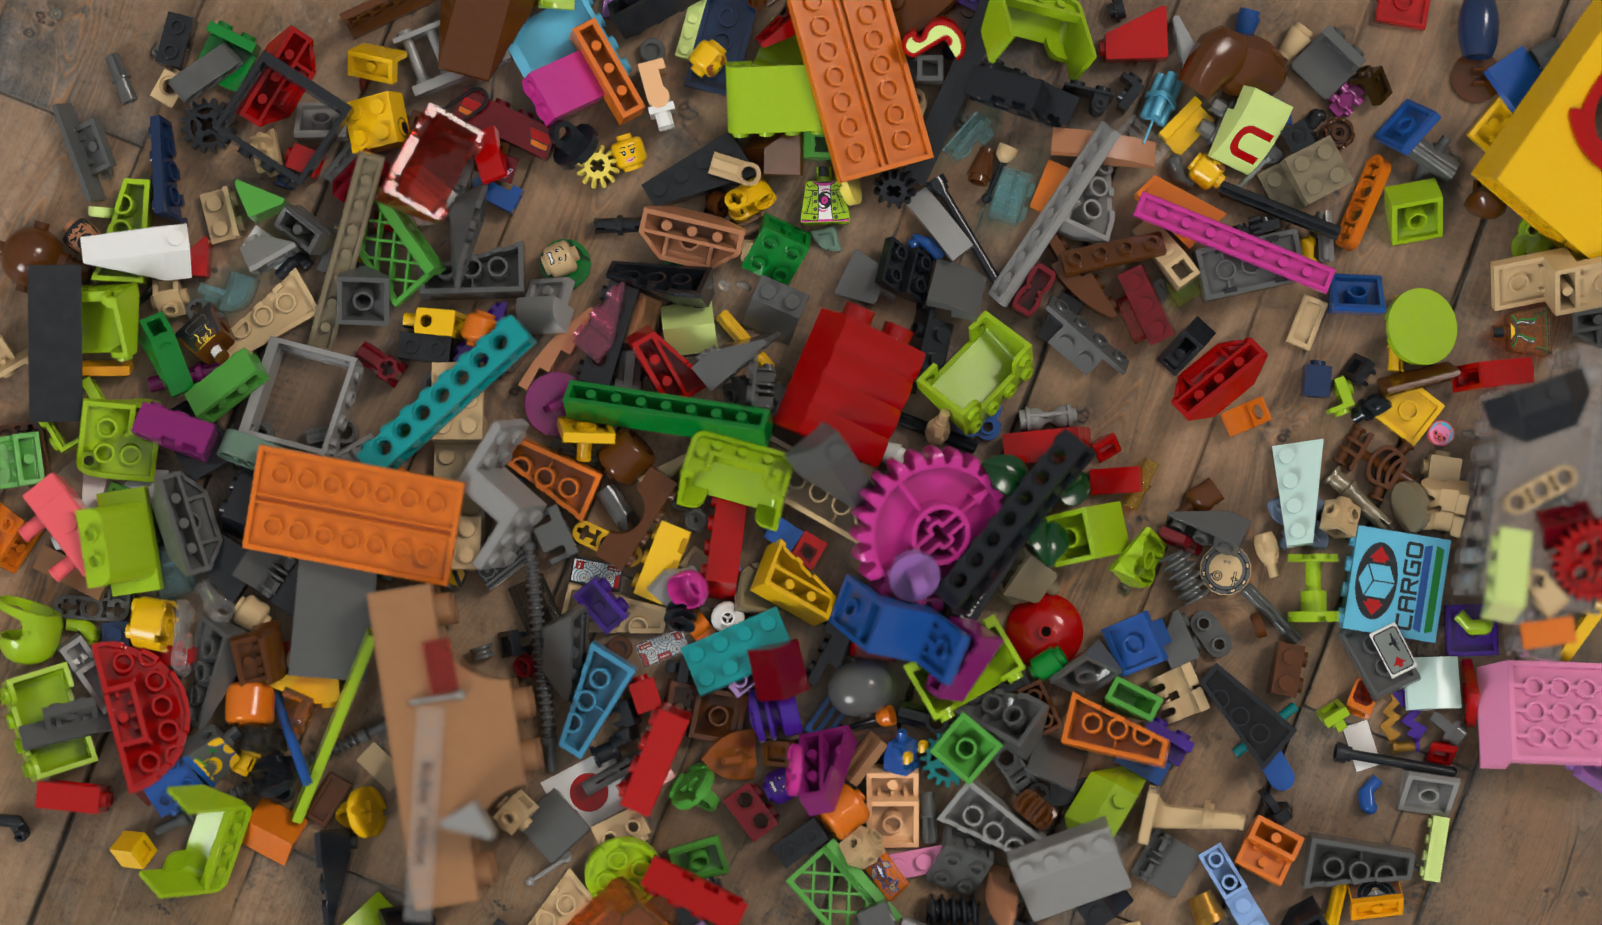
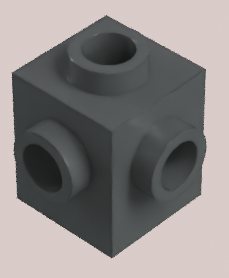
[722,374,750,406]

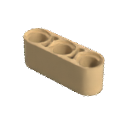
[1501,465,1577,515]

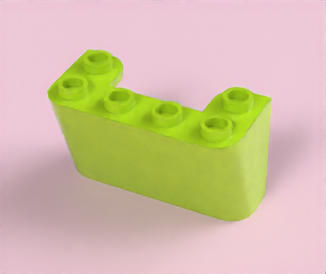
[725,61,824,138]
[916,310,1034,436]
[0,661,98,782]

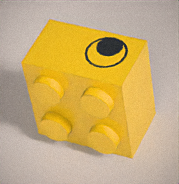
[346,91,412,154]

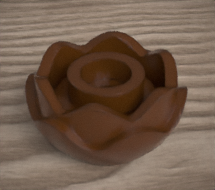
[1322,117,1355,149]

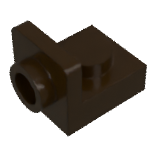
[1350,65,1393,106]

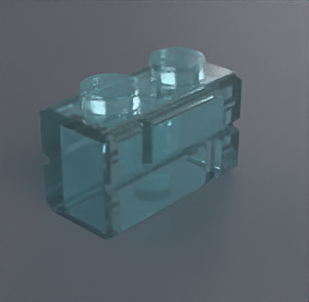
[987,166,1036,227]

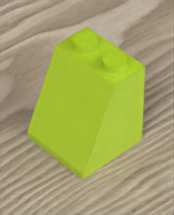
[1046,501,1130,568]

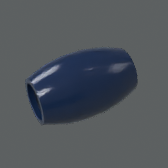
[1458,0,1500,60]

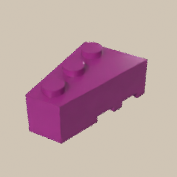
[131,401,218,463]

